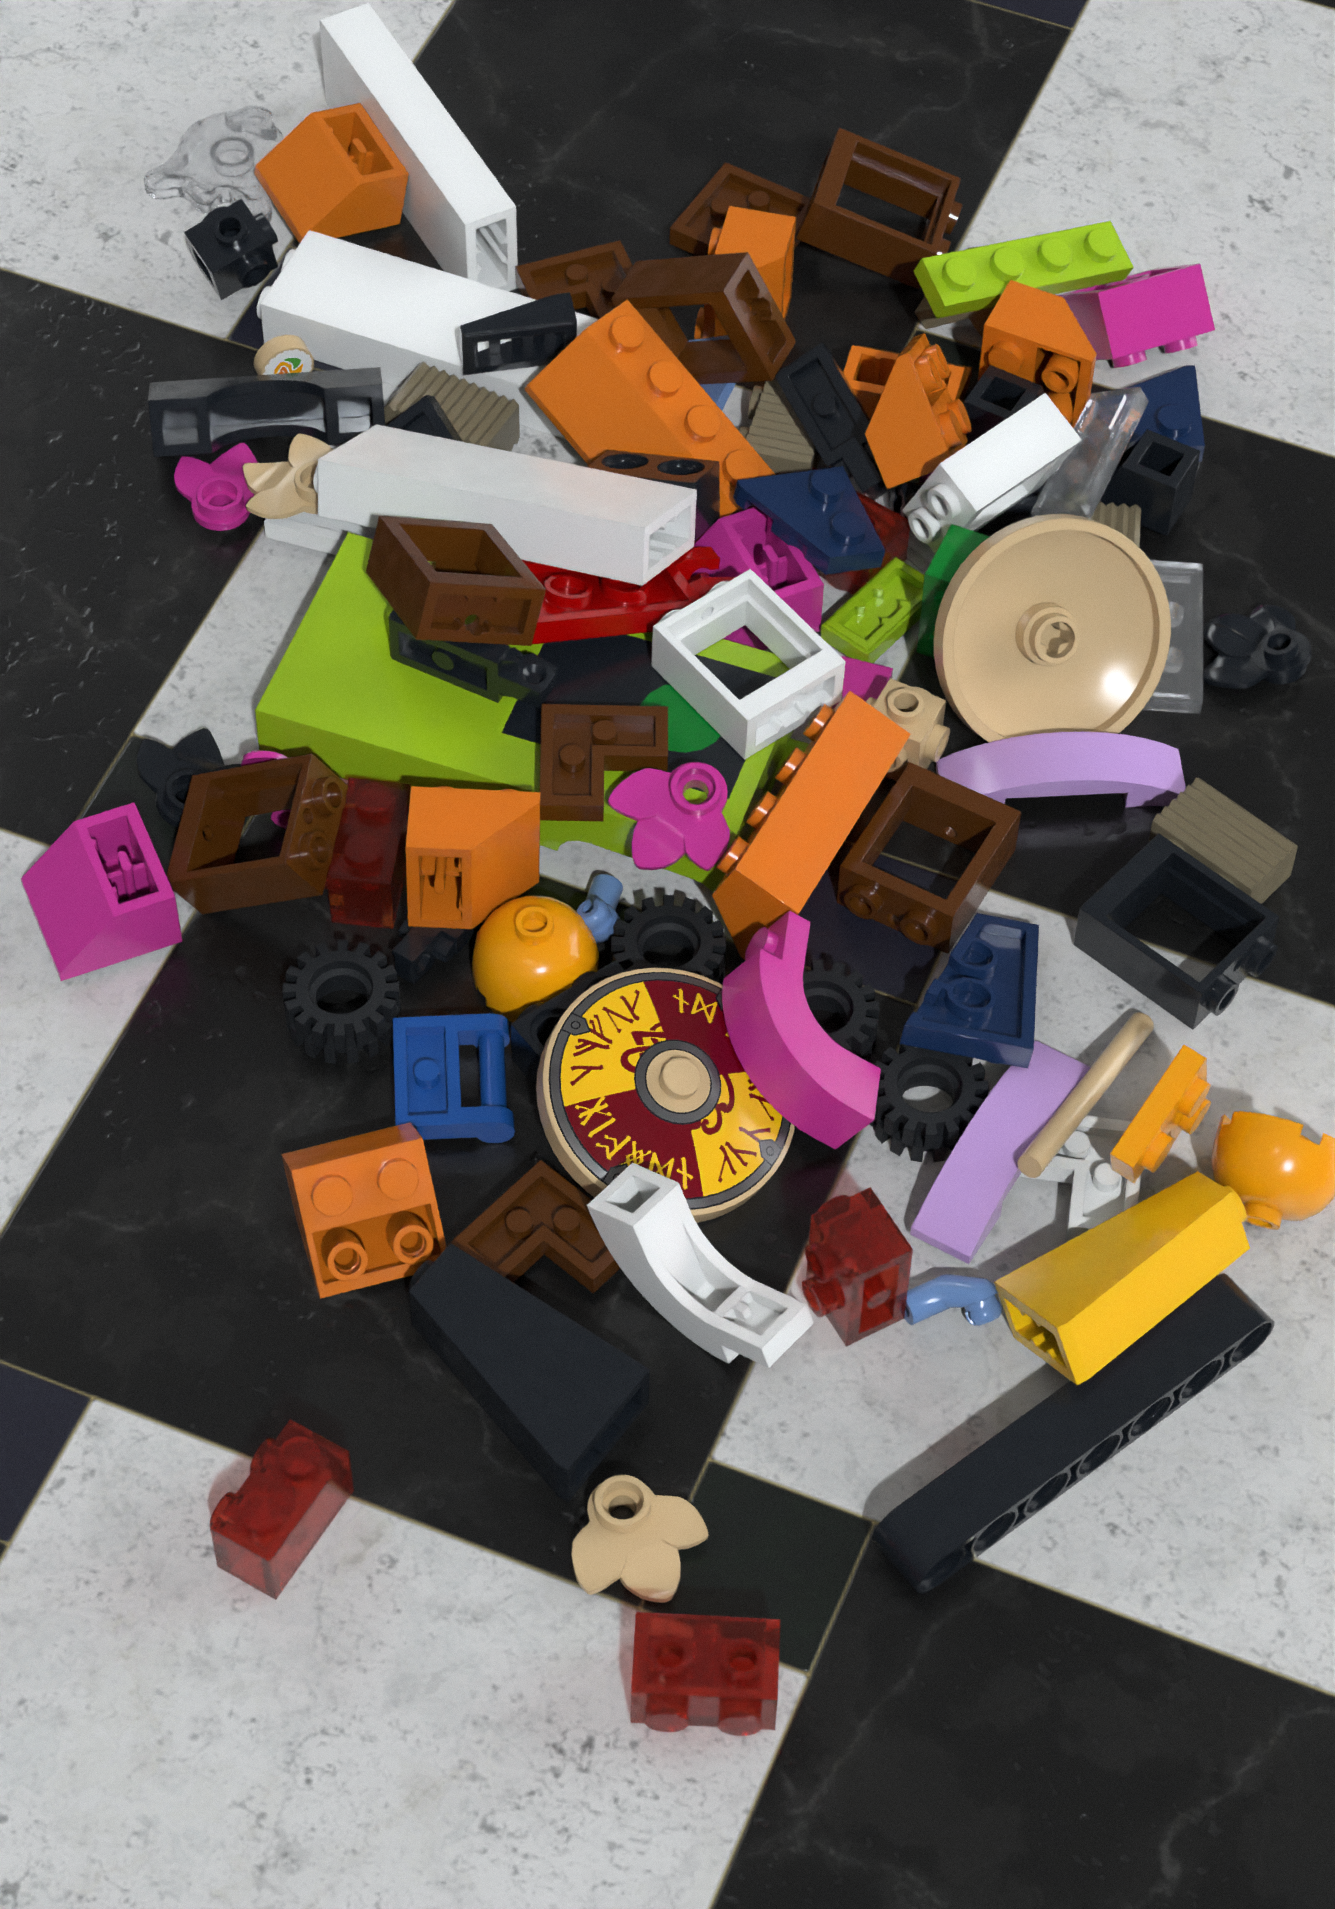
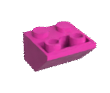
[691,507,824,650]
[21,802,182,981]

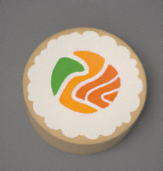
[254,335,314,375]

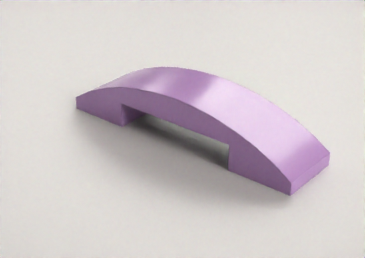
[936,732,1186,808]
[910,1041,1091,1264]

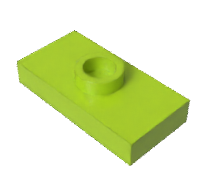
[821,557,925,663]

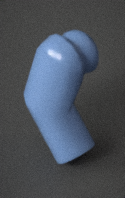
[576,874,623,944]
[897,1274,1002,1326]

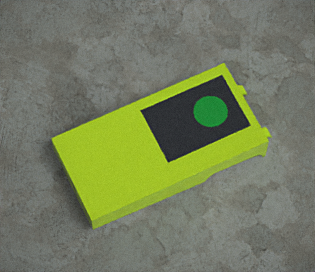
[255,532,809,893]

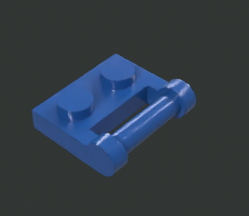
[393,1013,515,1144]

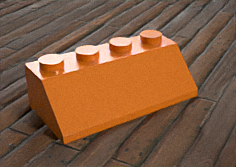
[524,299,776,544]
[712,691,911,960]

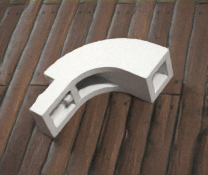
[587,1162,814,1368]

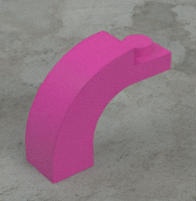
[722,910,881,1149]

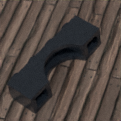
[964,365,1200,536]
[148,367,385,457]

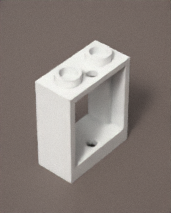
[902,393,1082,554]
[651,569,846,759]

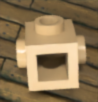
[866,678,950,781]

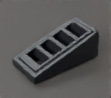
[460,292,577,375]

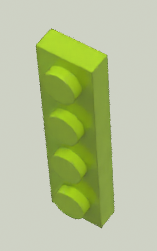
[914,221,1134,319]

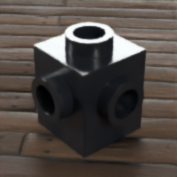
[184,199,278,300]

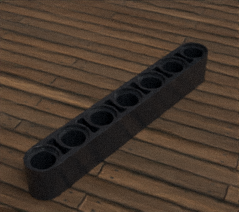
[871,1273,1274,1594]

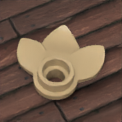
[243,433,333,519]
[572,1475,708,1603]

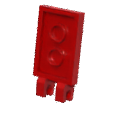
[522,547,735,644]

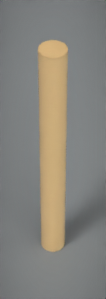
[1017,1012,1154,1178]

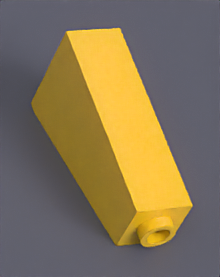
[994,1171,1250,1385]

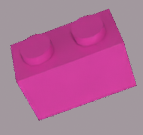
[1058,264,1215,368]

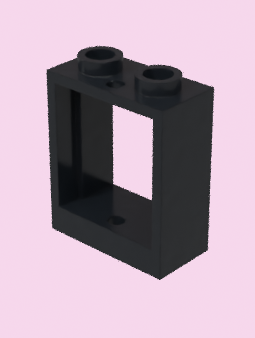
[1073,833,1279,1030]

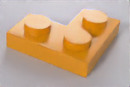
[1110,1045,1211,1184]

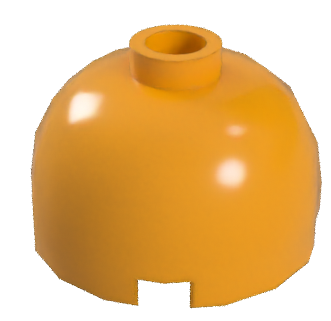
[472,895,599,1022]
[1211,1111,1335,1230]

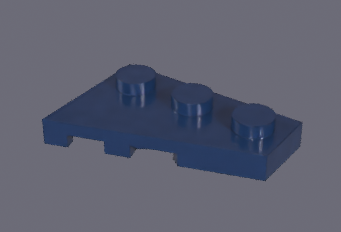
[899,913,1039,1069]

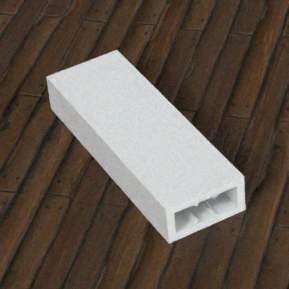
[319,3,518,291]
[257,230,599,439]
[313,424,697,586]

